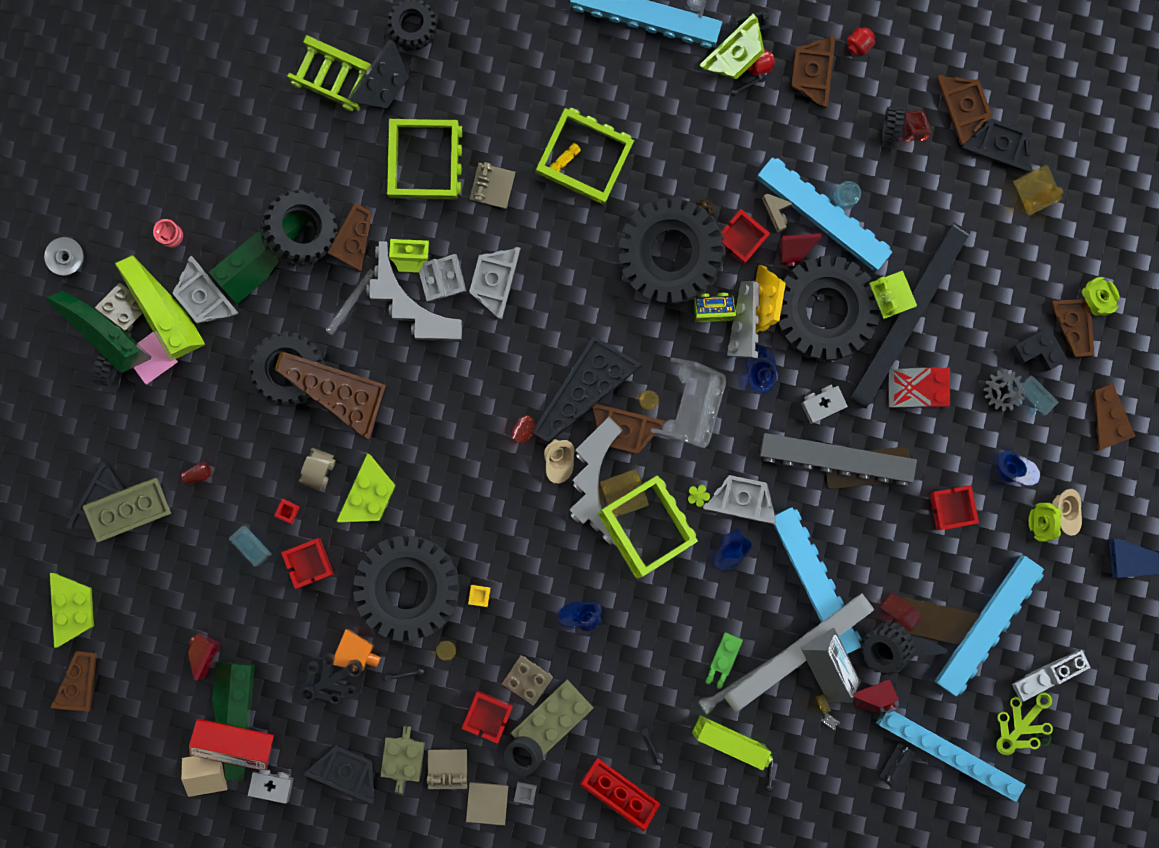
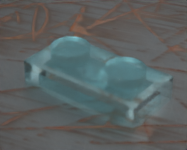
[1016,375,1058,416]

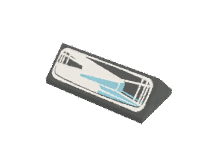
[800,628,861,703]

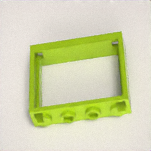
[536,108,634,205]
[387,119,462,199]
[597,475,698,579]
[692,715,772,770]

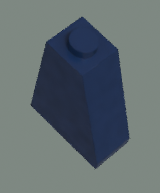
[1109,539,1159,578]

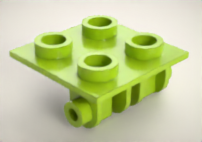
[869,271,917,319]

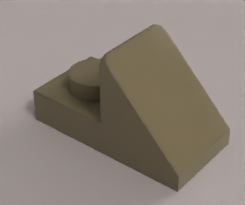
[762,194,792,233]

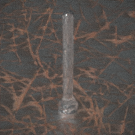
[698,656,776,714]

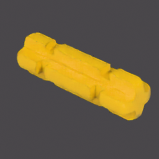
[549,143,581,172]

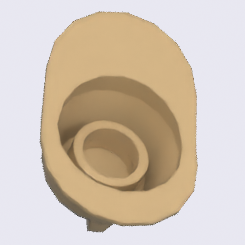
[544,439,574,483]
[1052,489,1082,536]

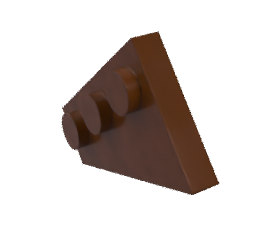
[328,203,372,271]
[1050,299,1095,357]
[1094,383,1135,451]

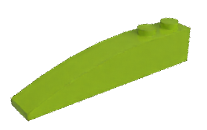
[115,256,205,362]

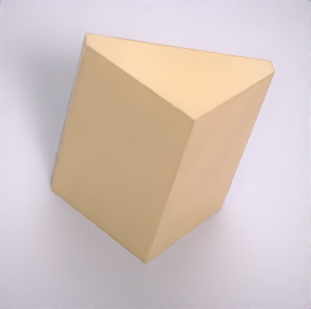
[181,756,227,797]

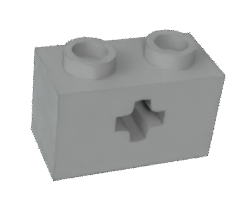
[801,385,848,424]
[248,769,294,803]

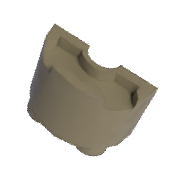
[299,448,336,491]

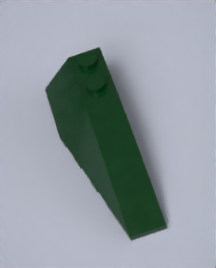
[209,213,310,304]
[46,291,152,373]
[212,662,255,781]

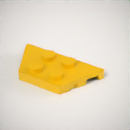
[755,265,786,334]

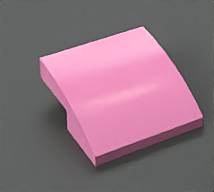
[134,332,178,384]

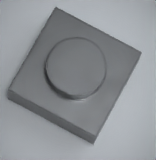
[514,781,537,805]

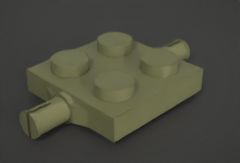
[381,726,425,793]

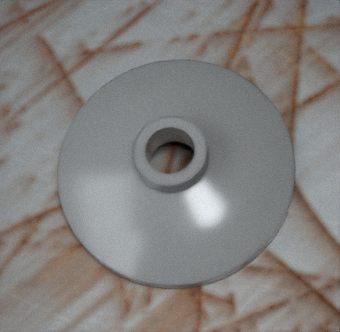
[44,237,83,275]

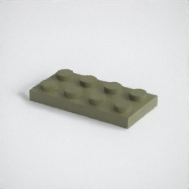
[83,477,171,542]
[511,679,594,756]

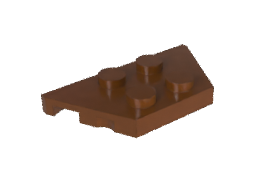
[791,35,836,108]
[936,75,992,145]
[593,404,665,454]

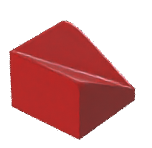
[274,499,300,524]

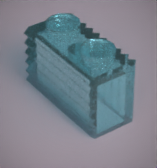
[229,526,272,566]

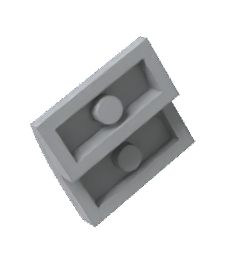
[419,254,466,301]

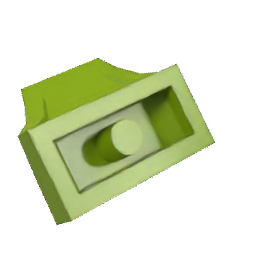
[389,239,429,273]

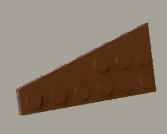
[275,351,386,440]

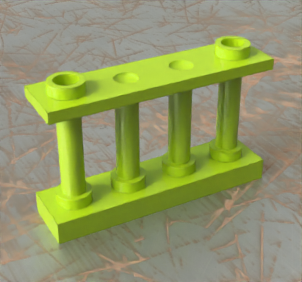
[287,35,371,112]

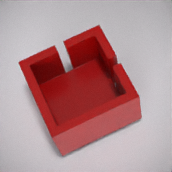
[722,209,770,266]
[929,485,979,531]
[281,538,334,589]
[462,691,513,744]

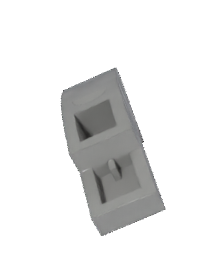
[1012,650,1090,702]

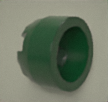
[1035,731,1051,747]

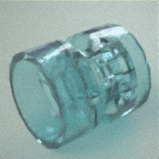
[833,181,861,210]

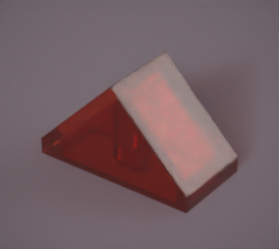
[905,111,931,141]
[880,592,923,632]

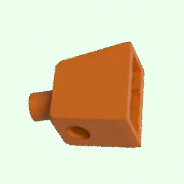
[333,629,381,671]

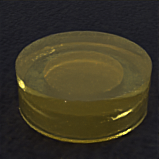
[640,391,659,410]
[436,641,456,660]
[816,694,831,714]

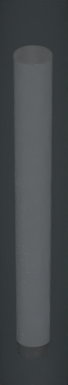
[326,269,375,335]

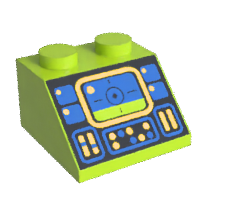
[694,293,736,323]

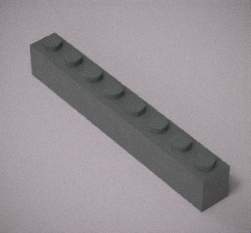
[759,433,917,486]

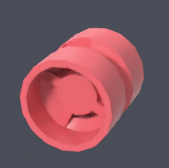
[153,219,183,248]

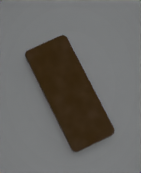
[826,447,909,489]
[895,597,981,645]

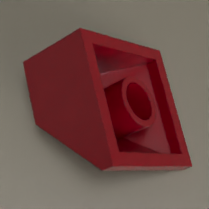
[778,233,821,268]
[188,633,221,681]
[853,679,899,713]

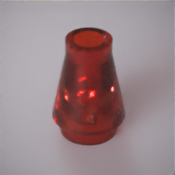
[181,462,212,484]

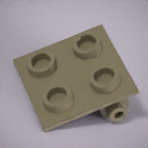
[470,162,516,209]
[95,283,143,332]
[502,655,553,706]
[427,749,467,789]

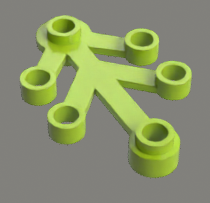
[997,693,1053,755]

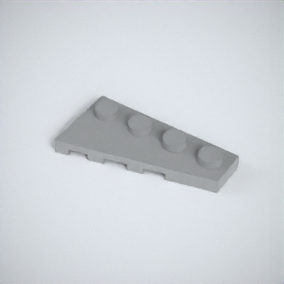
[727,281,759,358]

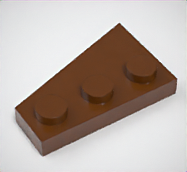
[50,651,97,712]

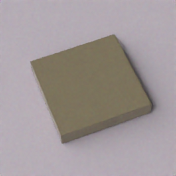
[466,782,508,825]

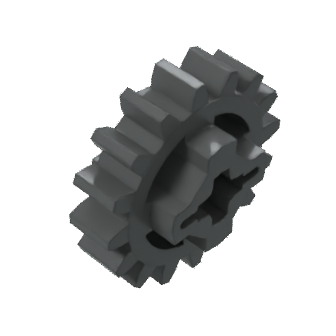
[984,370,1027,411]

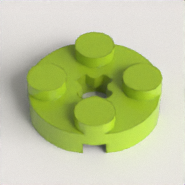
[1082,277,1120,316]
[1029,503,1062,542]

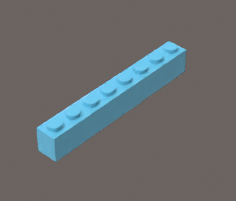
[570,0,722,49]
[756,158,892,272]
[773,507,862,654]
[934,556,1044,696]
[876,711,1025,802]

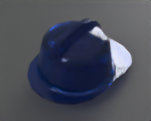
[747,347,778,393]
[996,451,1041,486]
[713,529,752,570]
[558,601,602,631]

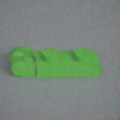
[705,632,743,689]

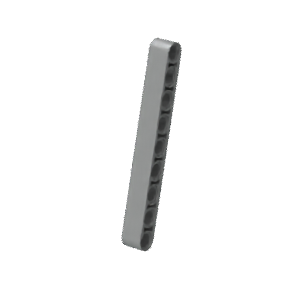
[723,593,874,712]

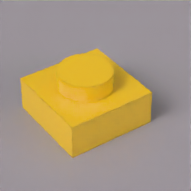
[468,585,490,607]

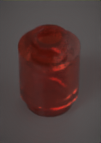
[510,415,536,444]

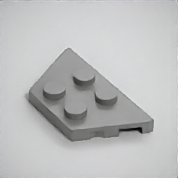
[469,247,521,319]
[173,256,238,324]
[703,475,776,525]

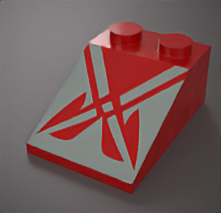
[888,368,950,408]

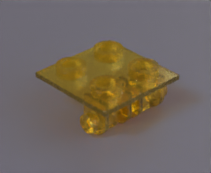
[1013,165,1063,216]
[600,469,649,517]

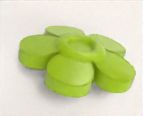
[688,485,710,507]

